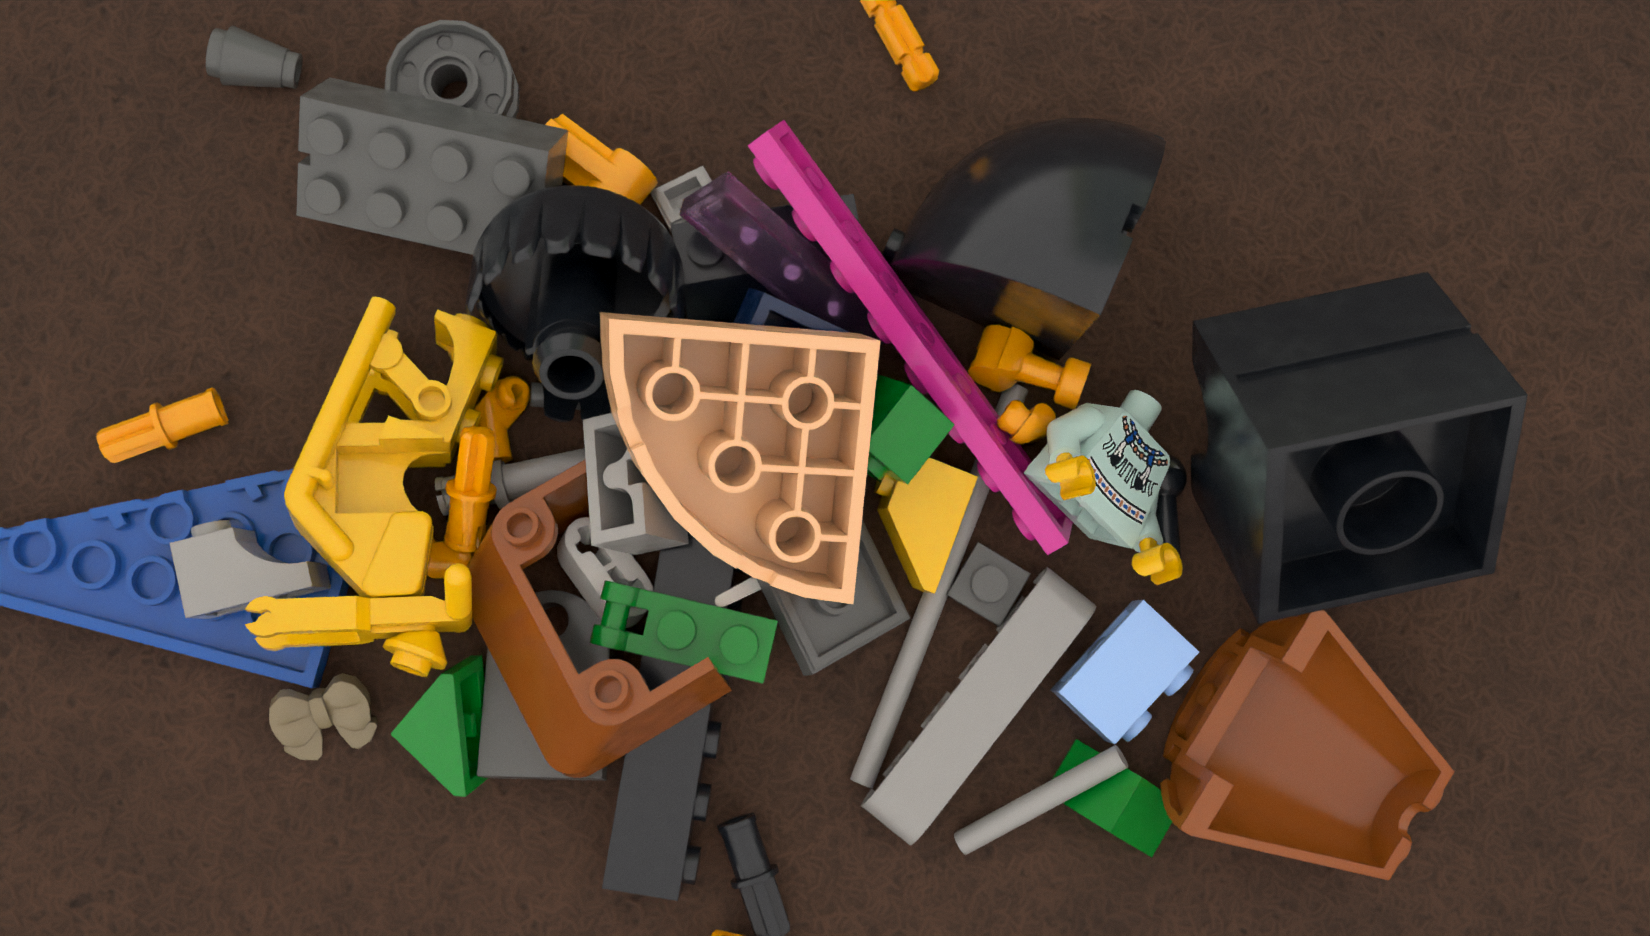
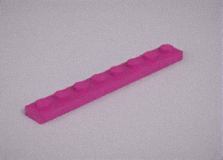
[748,120,1073,555]

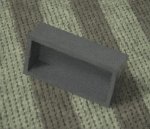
[296,77,568,255]

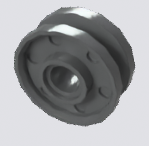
[385,20,520,118]

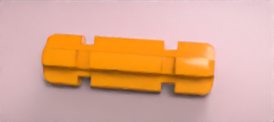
[860,0,939,92]

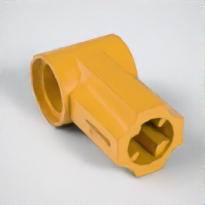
[545,114,658,205]

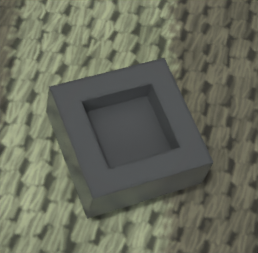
[947,542,1031,627]

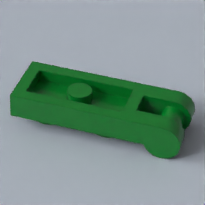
[589,580,778,684]

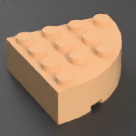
[600,312,880,604]

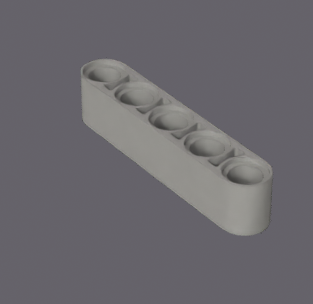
[861,567,1097,845]

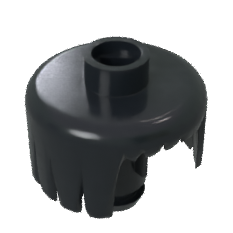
[465,185,685,423]

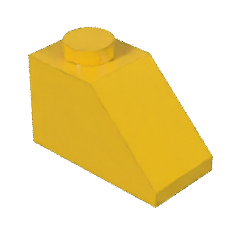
[874,458,978,594]

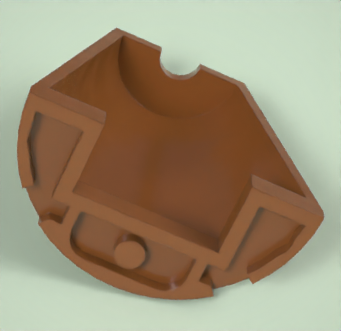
[1160,610,1454,880]

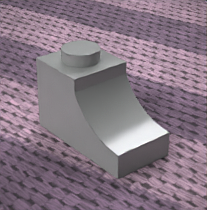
[170,520,331,619]

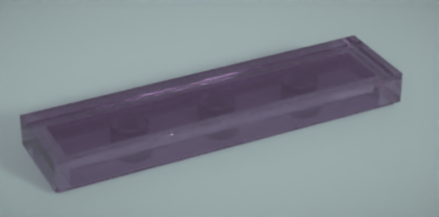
[679,171,885,346]

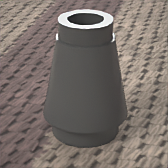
[206,25,303,89]

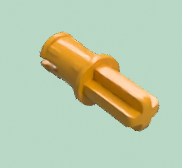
[96,387,228,463]
[444,426,497,552]

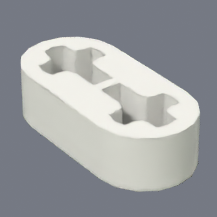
[557,517,654,628]

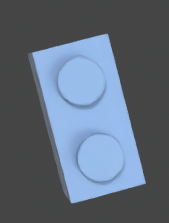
[1051,600,1199,745]

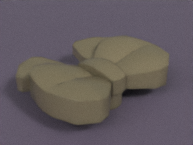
[269,673,378,760]

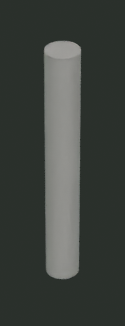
[954,745,1128,855]

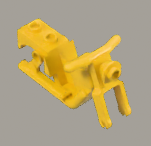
[245,297,504,677]

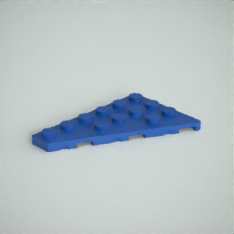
[0,469,349,688]

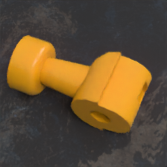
[968,325,1091,410]

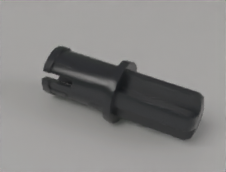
[717,812,790,936]

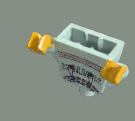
[1024,390,1183,585]

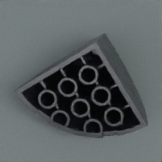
[882,118,1166,360]

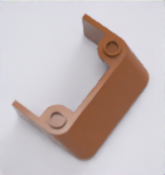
[467,460,732,778]

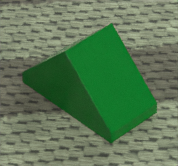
[391,655,488,797]
[1051,739,1172,858]

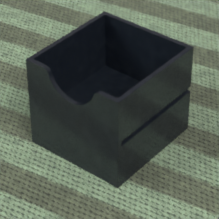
[1191,272,1528,624]

